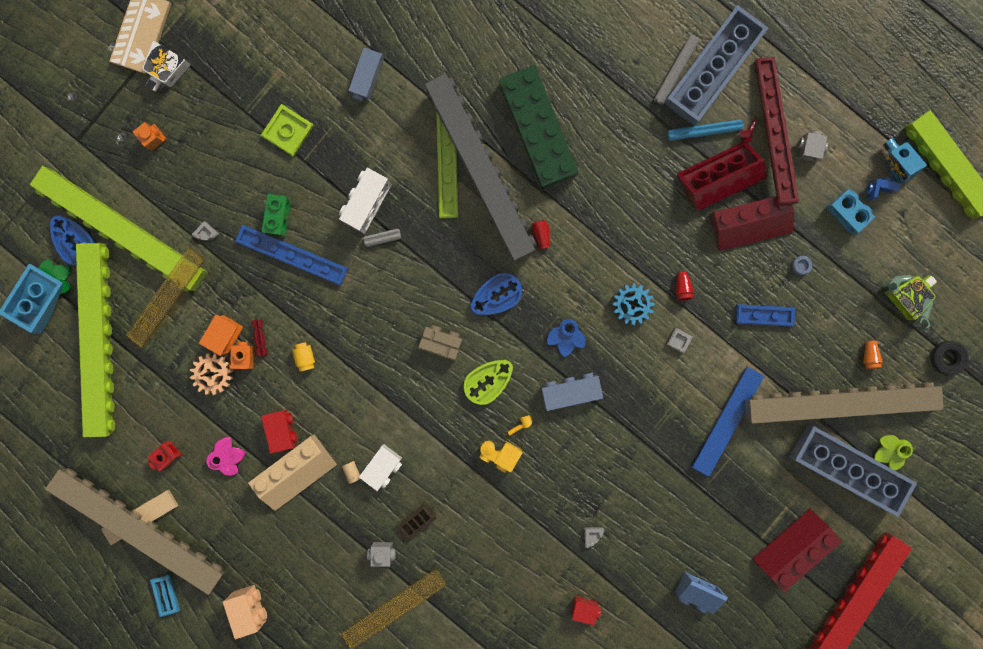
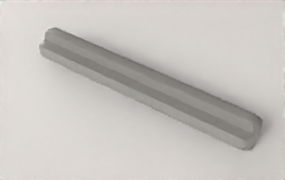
[654,35,699,105]

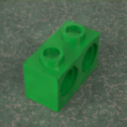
[262,194,291,237]

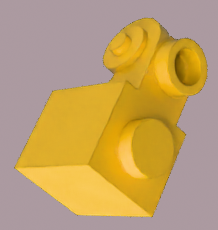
[479,441,523,473]

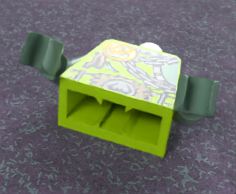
[883,275,937,332]

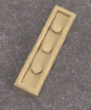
[101,490,179,545]

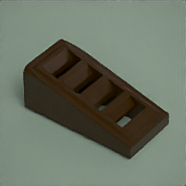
[396,502,437,541]

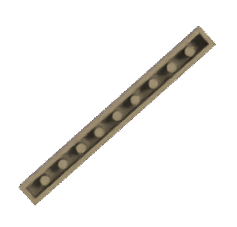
[745,382,944,423]
[45,468,225,595]

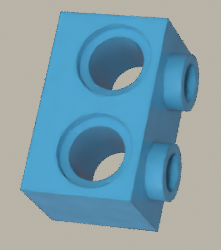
[826,189,875,235]

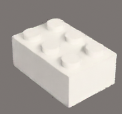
[339,168,392,234]

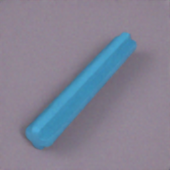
[667,120,744,141]

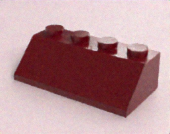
[677,142,767,211]
[709,196,794,251]
[752,508,842,593]

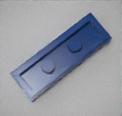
[735,304,795,327]

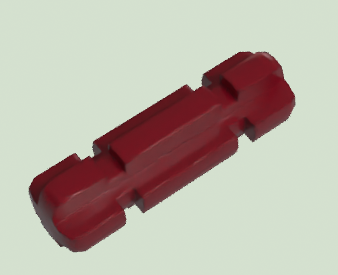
[251,319,268,357]

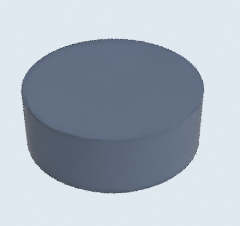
[791,256,813,275]

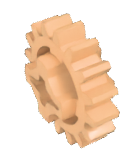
[190,354,233,395]

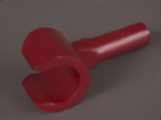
[740,118,758,142]

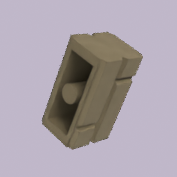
[418,324,463,361]

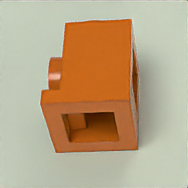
[132,122,167,151]
[229,342,254,369]

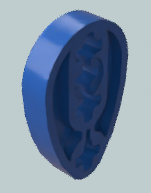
[50,216,97,265]
[471,273,522,315]

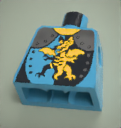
[883,138,927,185]

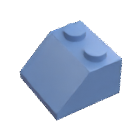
[675,571,728,613]

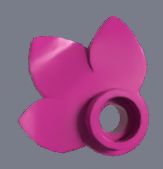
[207,437,245,476]

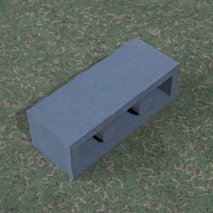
[541,372,603,411]

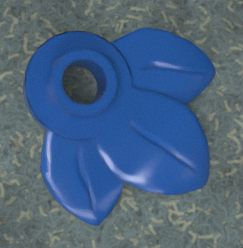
[547,319,586,357]

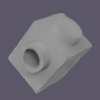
[798,131,828,162]
[367,542,396,567]

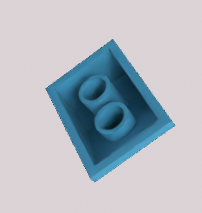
[0,264,64,334]

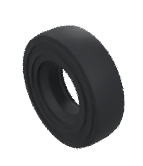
[931,341,969,375]

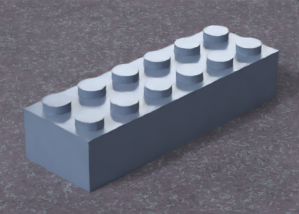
[664,5,768,126]
[788,424,917,517]

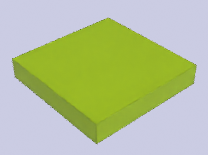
[261,104,314,157]

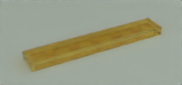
[126,247,206,347]
[341,568,447,649]

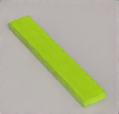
[436,111,458,218]

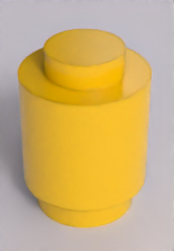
[292,342,315,371]

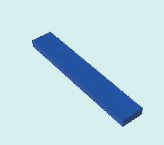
[235,225,349,286]
[691,367,765,476]

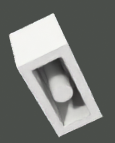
[359,445,402,491]

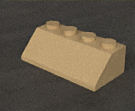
[248,434,337,511]

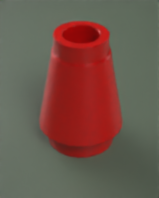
[531,220,550,249]
[675,272,695,301]

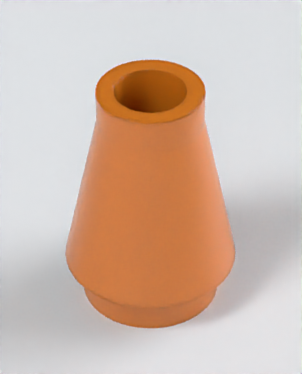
[863,341,883,369]

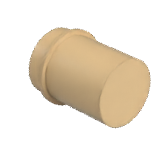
[342,461,361,484]

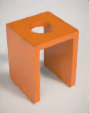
[199,315,243,356]

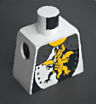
[142,41,191,92]

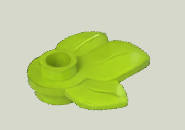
[874,435,913,470]

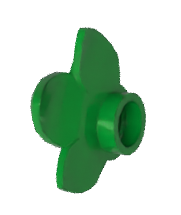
[39,259,71,294]

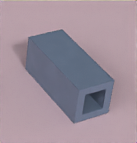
[348,48,384,102]

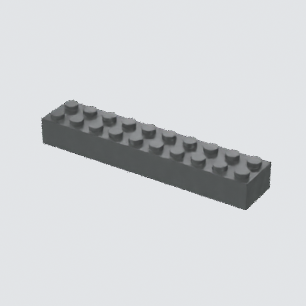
[425,73,537,262]

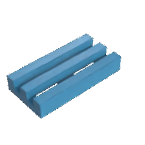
[150,574,180,617]

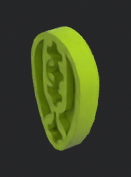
[464,360,513,405]

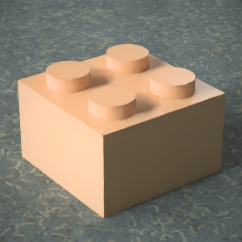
[223,585,267,639]

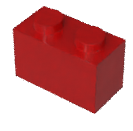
[261,409,298,454]

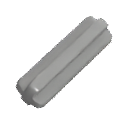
[363,229,401,247]

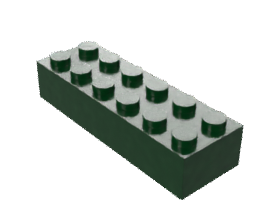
[499,65,578,190]

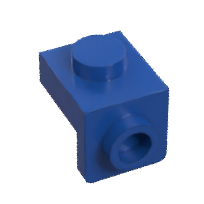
[866,178,900,200]

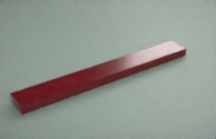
[754,56,799,206]

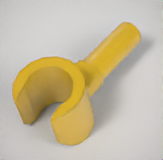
[508,415,532,435]

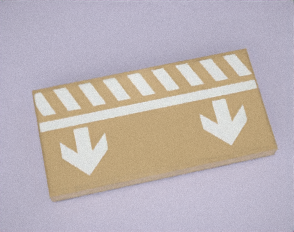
[109,0,171,75]

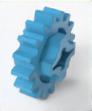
[612,283,655,325]

